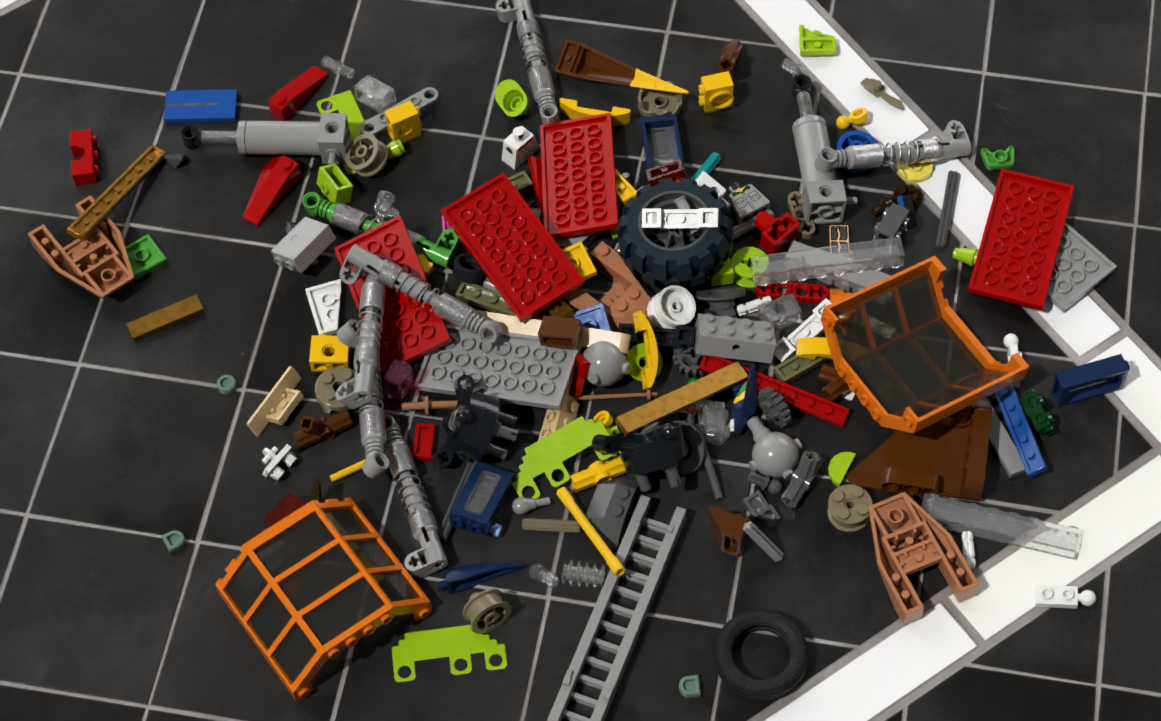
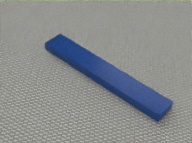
[989,378,1047,478]

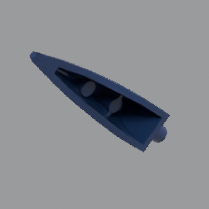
[436,563,525,594]

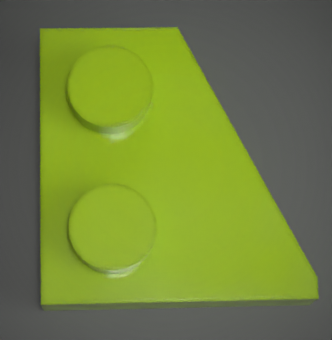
[799,25,836,56]

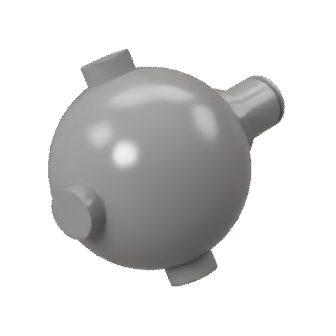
[580,341,631,387]
[747,416,802,480]

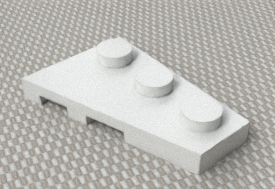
[305,279,342,336]

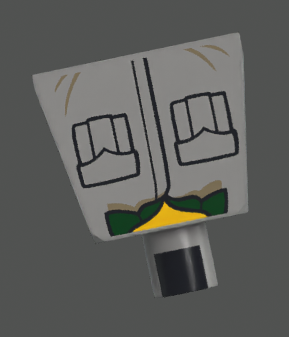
[728,182,770,225]

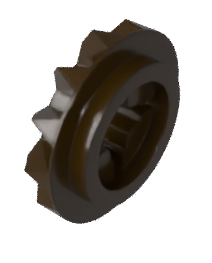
[893,183,923,208]

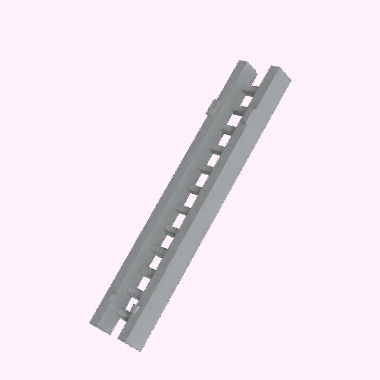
[547,495,686,721]

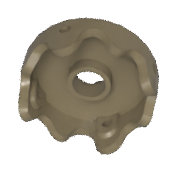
[637,81,682,117]
[315,366,360,414]

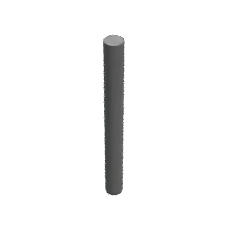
[694,424,723,500]

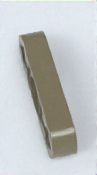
[787,191,815,239]

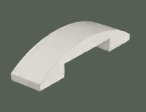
[642,208,719,229]
[774,298,832,362]

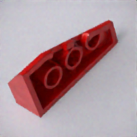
[243,155,302,227]

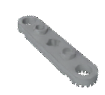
[360,87,439,136]

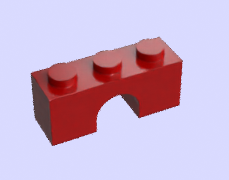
[69,129,100,186]

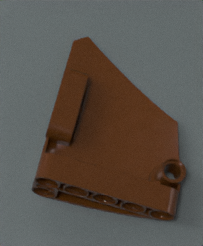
[846,405,992,502]

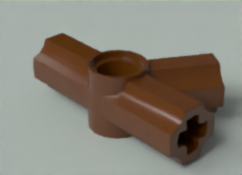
[718,38,743,80]
[818,363,879,402]
[293,410,353,450]

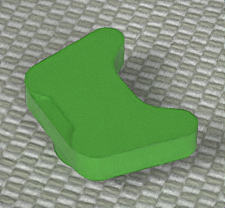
[980,146,1015,170]

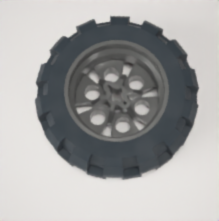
[617,177,734,288]

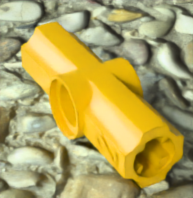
[570,456,627,493]

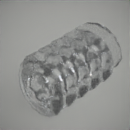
[562,560,605,589]

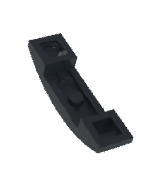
[618,323,696,349]

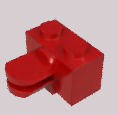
[754,211,801,256]

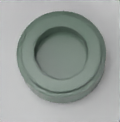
[217,375,237,395]

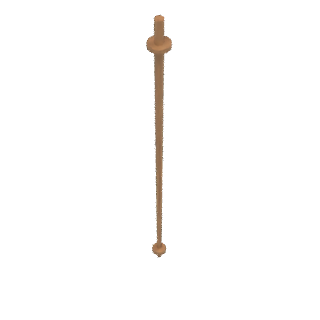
[402,389,658,415]

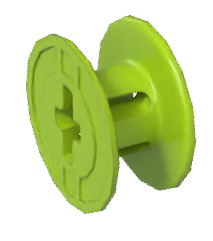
[731,247,769,288]

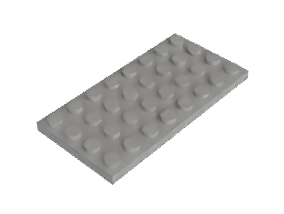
[414,324,582,410]

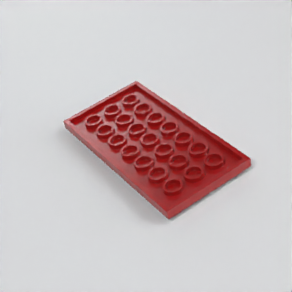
[540,113,619,239]
[967,168,1074,310]
[441,172,585,323]
[334,215,452,375]

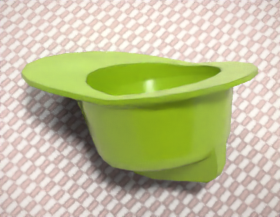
[495,79,529,117]

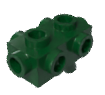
[1020,390,1056,436]

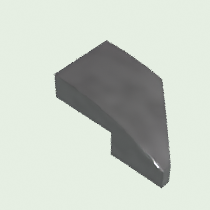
[741,490,780,521]

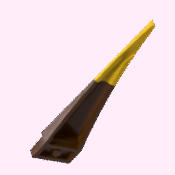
[554,39,690,95]

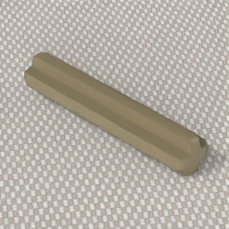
[522,518,581,533]

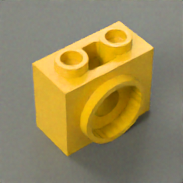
[698,71,734,113]
[384,100,423,143]
[309,334,352,372]

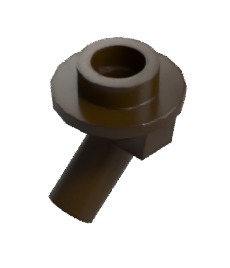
[871,195,896,216]

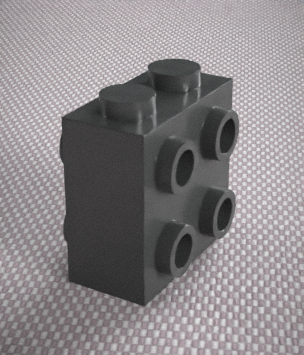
[872,203,911,258]

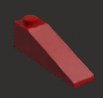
[268,66,329,121]

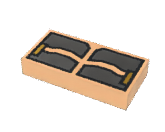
[829,225,850,260]

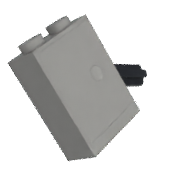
[270,217,336,273]

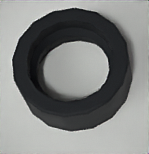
[452,253,487,284]

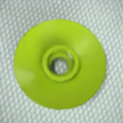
[626,343,663,381]

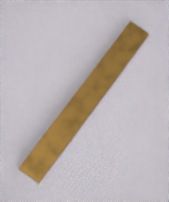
[67,144,167,241]
[615,361,748,436]

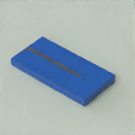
[163,89,238,123]

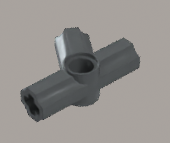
[781,451,825,508]

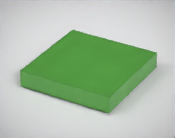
[125,234,168,280]

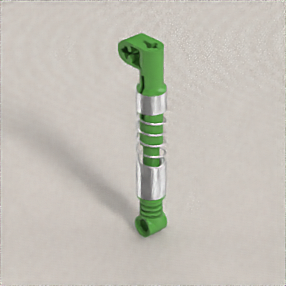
[302,192,462,269]

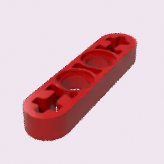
[755,280,829,304]

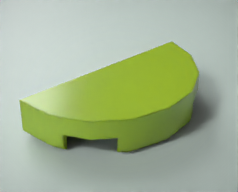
[828,452,856,487]

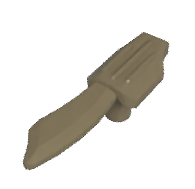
[860,78,904,110]

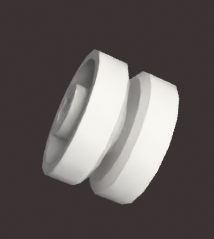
[647,285,696,329]

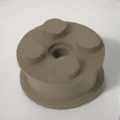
[345,133,388,177]
[827,484,872,532]
[462,588,511,634]

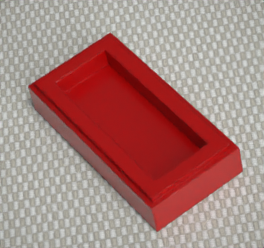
[570,354,590,397]
[412,423,436,461]

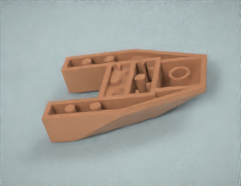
[28,195,135,299]
[561,241,655,332]
[868,492,979,625]

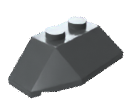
[586,476,640,551]

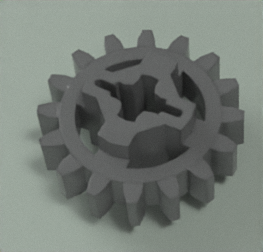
[673,342,704,377]
[757,387,792,428]

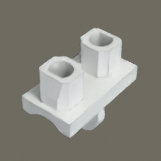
[262,444,297,481]

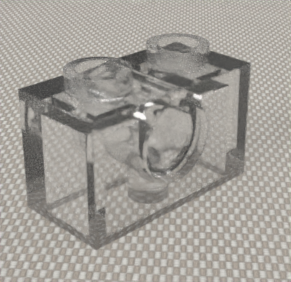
[757,294,802,331]

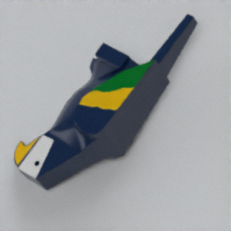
[726,364,757,435]

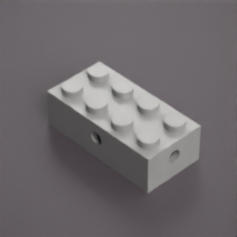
[694,313,776,364]

